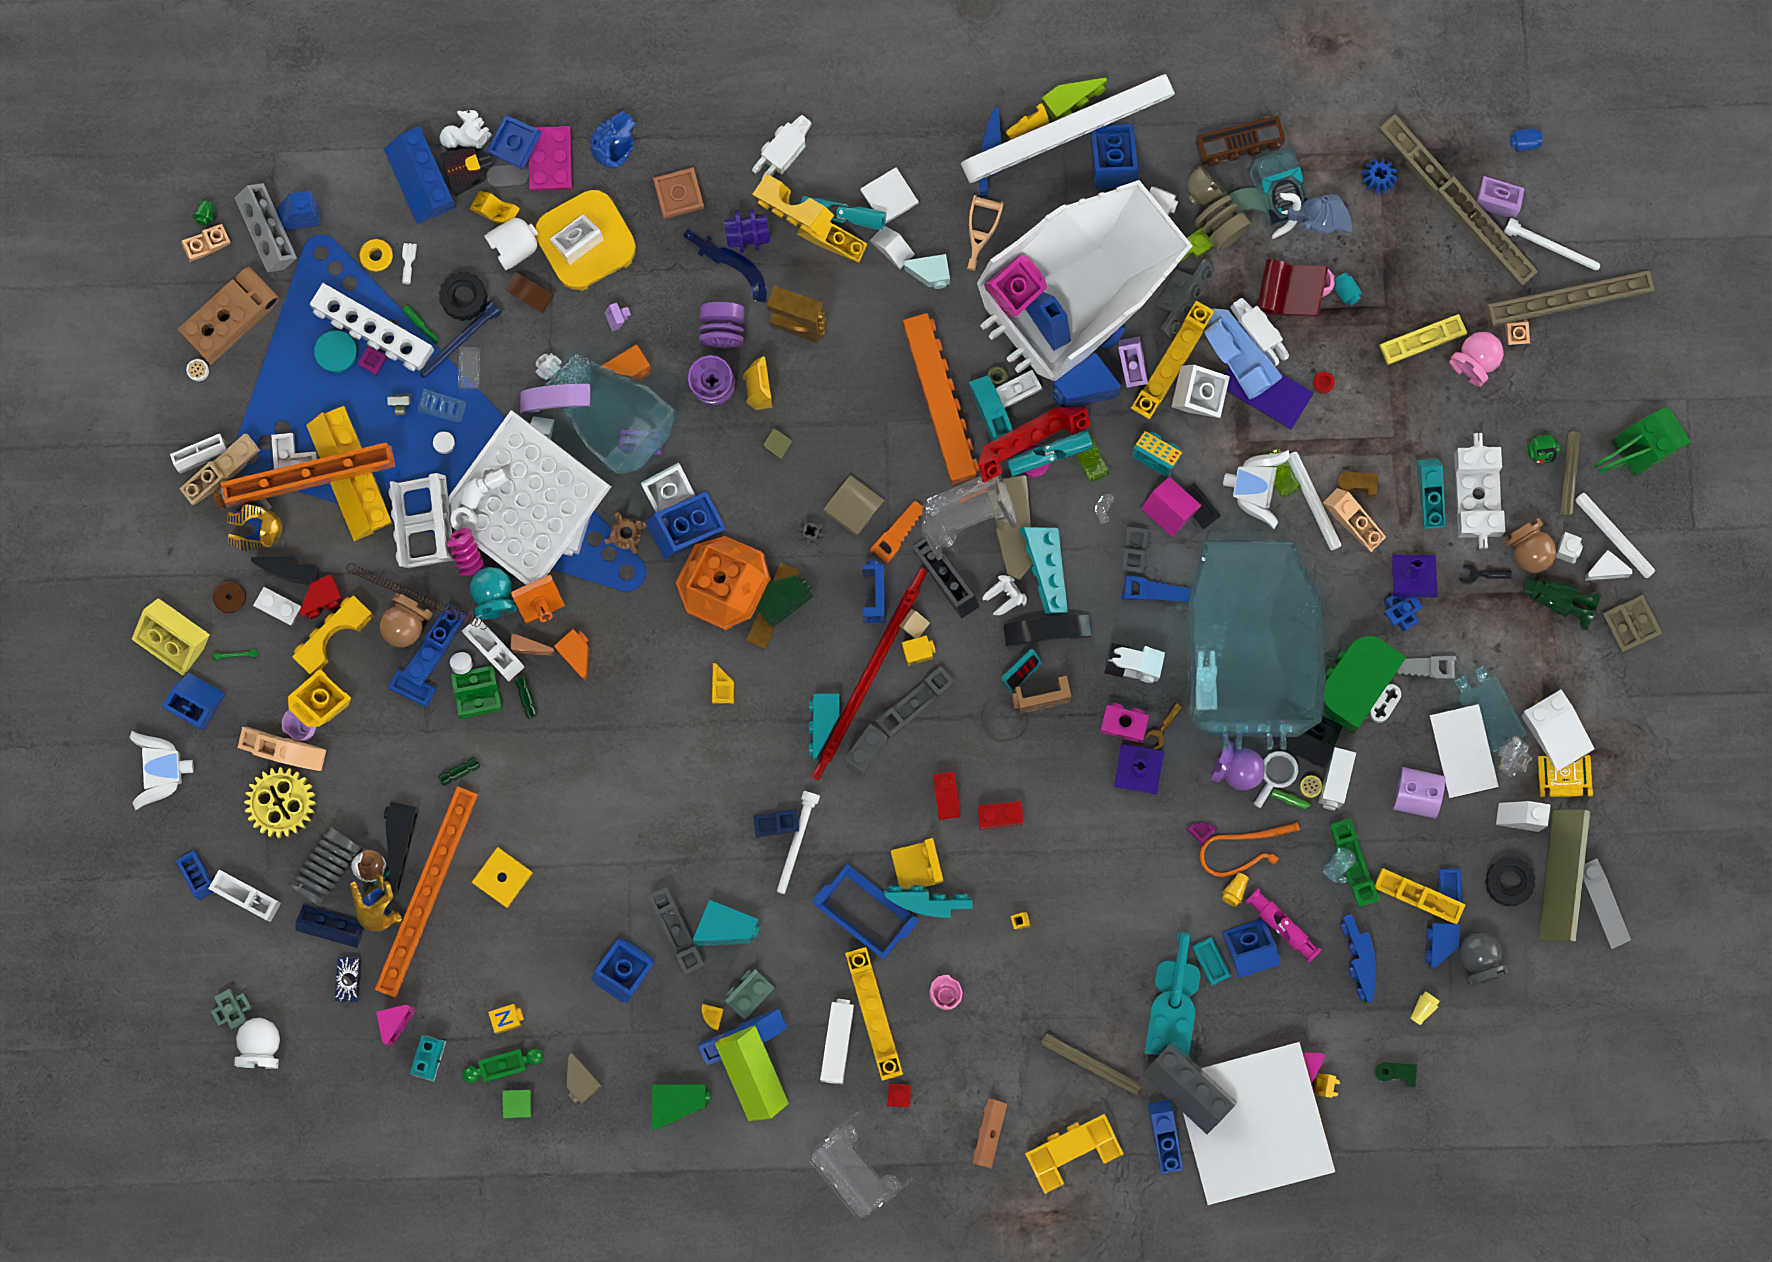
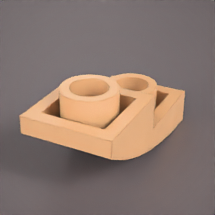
[181,224,230,262]
[1505,319,1530,345]

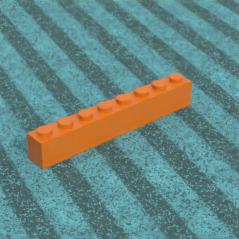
[903,313,979,485]

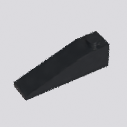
[911,535,979,619]
[384,802,419,894]

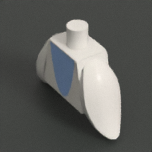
[1223,450,1290,529]
[129,731,194,811]

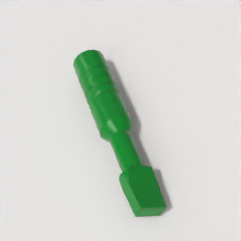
[402,305,439,344]

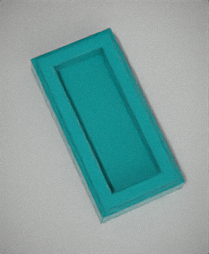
[1192,937,1231,986]

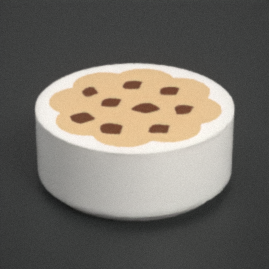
[186,359,209,382]

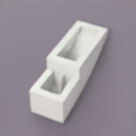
[462,618,524,681]
[208,870,281,922]

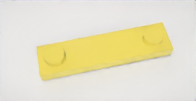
[1379,314,1467,365]

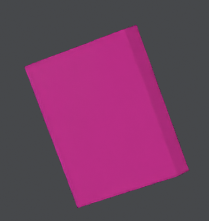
[1141,477,1202,537]
[376,1005,416,1047]

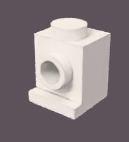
[1556,532,1583,564]

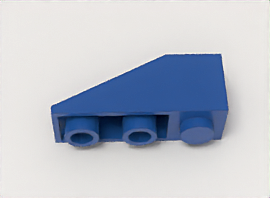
[1147,1099,1183,1174]

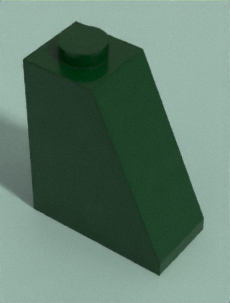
[756,575,814,628]

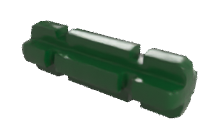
[515,676,537,719]
[438,757,480,786]

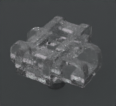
[1498,736,1533,777]

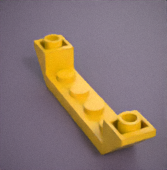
[1131,301,1214,419]
[845,947,903,1081]

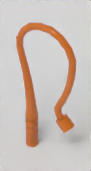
[1199,822,1300,877]

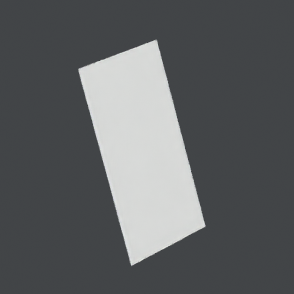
[1430,704,1499,798]

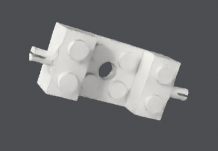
[1454,433,1505,549]

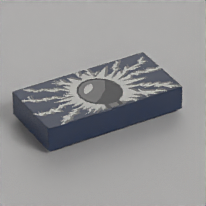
[335,957,361,1002]

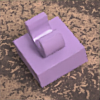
[604,303,631,332]

